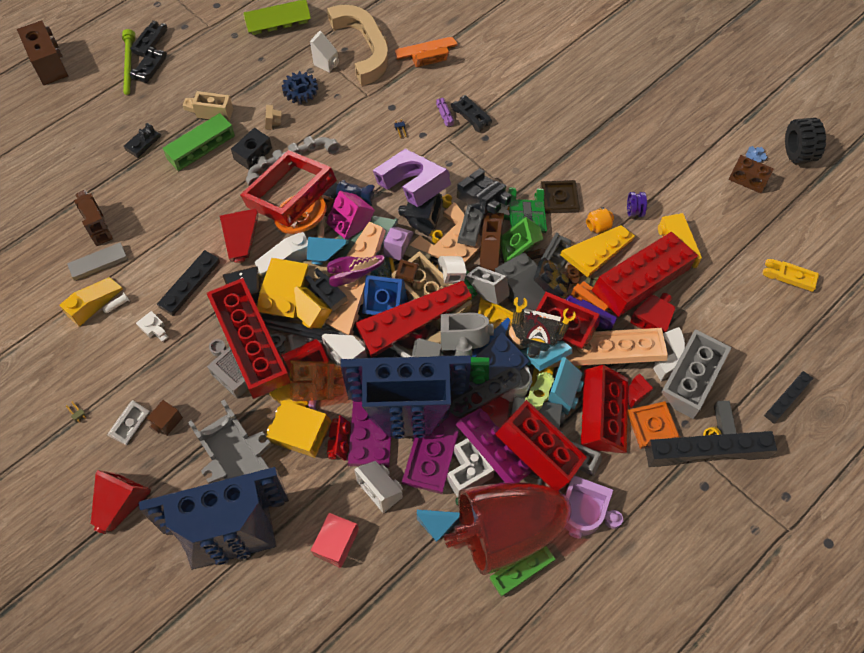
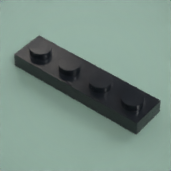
[157,250,220,316]

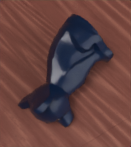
[336,180,375,206]

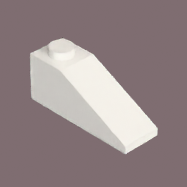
[255,232,308,278]

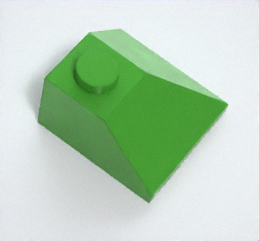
[501,217,543,263]

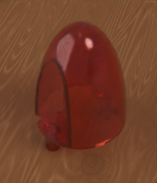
[444,482,572,575]

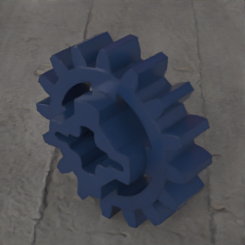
[282,71,318,104]

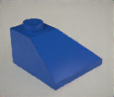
[362,275,408,315]

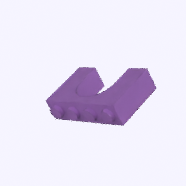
[373,149,451,207]

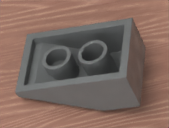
[495,252,545,315]

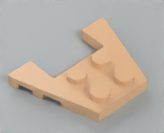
[410,202,482,265]

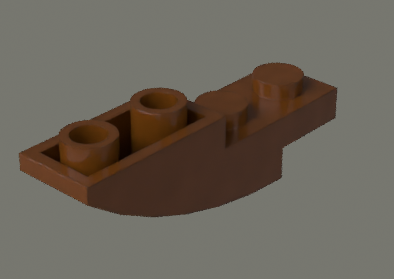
[480,213,504,272]

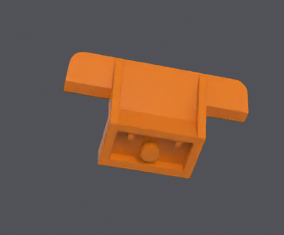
[395,37,457,68]

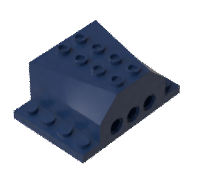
[341,355,471,439]
[139,467,289,570]

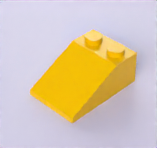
[257,258,309,320]

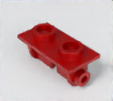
[326,415,351,461]

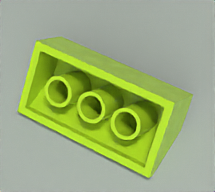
[243,0,311,35]

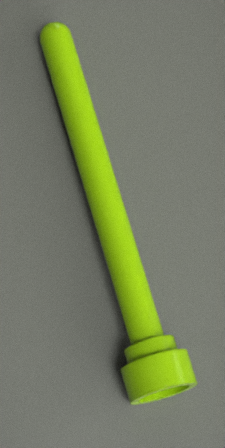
[122,29,136,95]

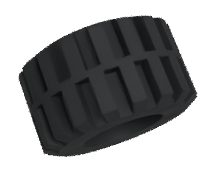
[785,117,826,163]

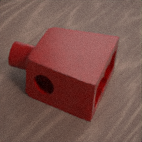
[630,293,675,333]

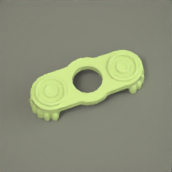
[525,372,554,410]

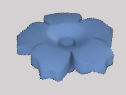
[746,146,768,163]

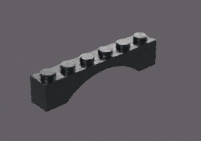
[645,431,777,467]

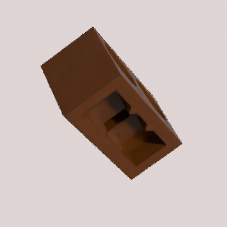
[728,155,774,193]

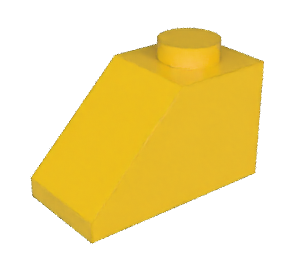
[294,286,332,329]

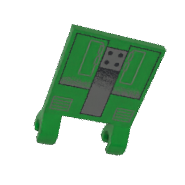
[507,187,547,233]

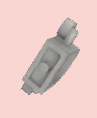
[441,313,494,356]
[207,339,248,399]

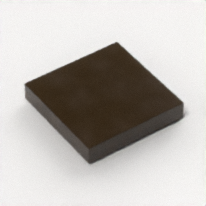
[540,180,580,214]

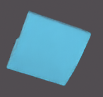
[520,335,572,371]

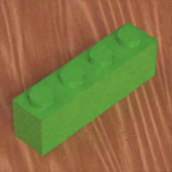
[163,113,235,171]

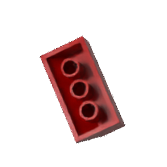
[581,365,628,453]
[495,400,587,492]

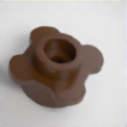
[562,264,584,284]

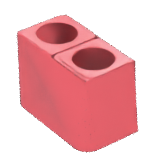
[311,513,359,568]

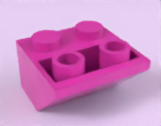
[326,191,375,240]

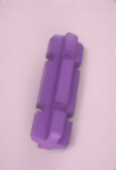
[436,98,454,127]

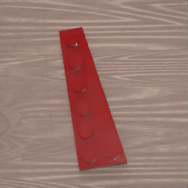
[356,281,472,358]

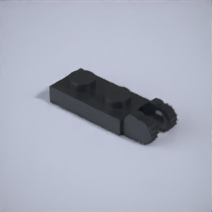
[130,20,167,57]
[305,268,348,312]

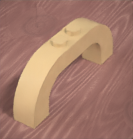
[327,5,388,86]

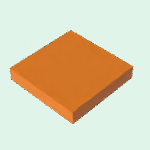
[627,401,680,449]

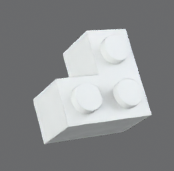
[447,438,495,498]

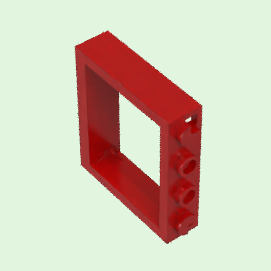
[240,150,337,227]

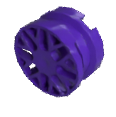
[627,192,647,217]

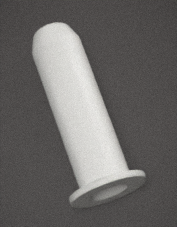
[102,292,130,313]

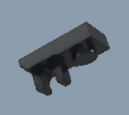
[124,123,161,158]

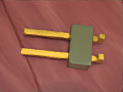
[66,401,86,423]

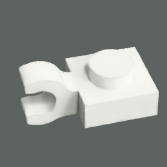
[136,311,169,342]

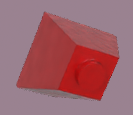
[220,208,259,263]

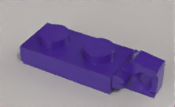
[566,295,617,331]

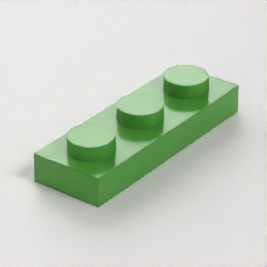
[489,541,555,597]

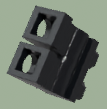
[456,168,512,215]

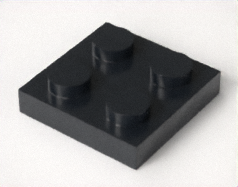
[534,257,570,300]

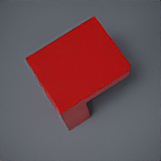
[628,373,653,408]

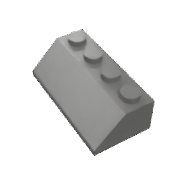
[662,329,732,419]

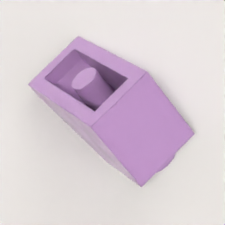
[384,227,413,260]

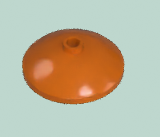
[274,195,326,234]

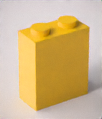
[266,400,331,458]

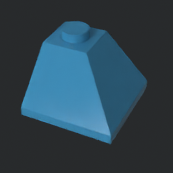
[307,237,349,264]

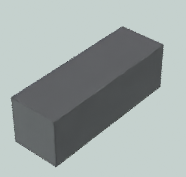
[714,400,736,435]

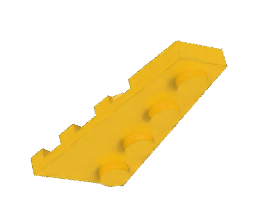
[560,225,635,277]

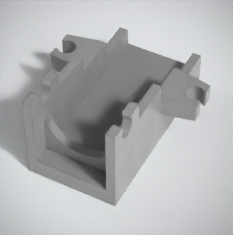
[188,400,271,484]

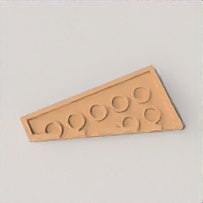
[319,222,386,335]

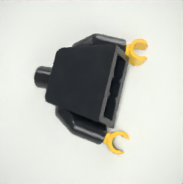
[398,193,452,244]

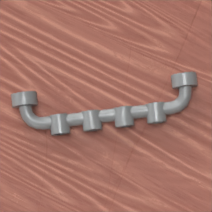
[246,136,340,186]

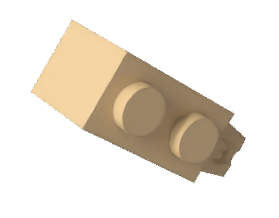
[183,91,233,122]

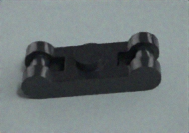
[130,47,167,83]
[451,95,492,132]

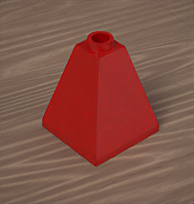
[90,470,151,534]

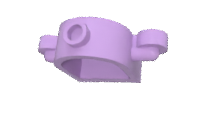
[545,476,623,539]

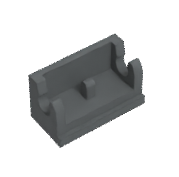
[541,232,572,272]

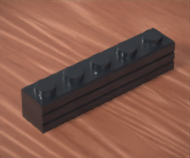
[764,371,813,424]

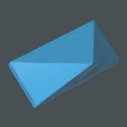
[417,510,460,542]

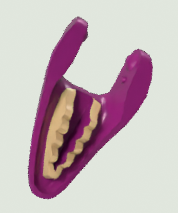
[327,255,385,287]

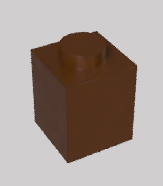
[147,400,183,436]

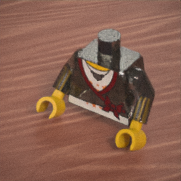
[512,297,576,359]

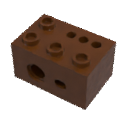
[17,20,68,86]

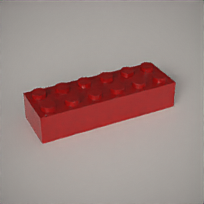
[592,231,698,317]
[207,278,291,399]

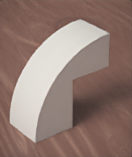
[437,256,466,284]
[653,327,685,381]

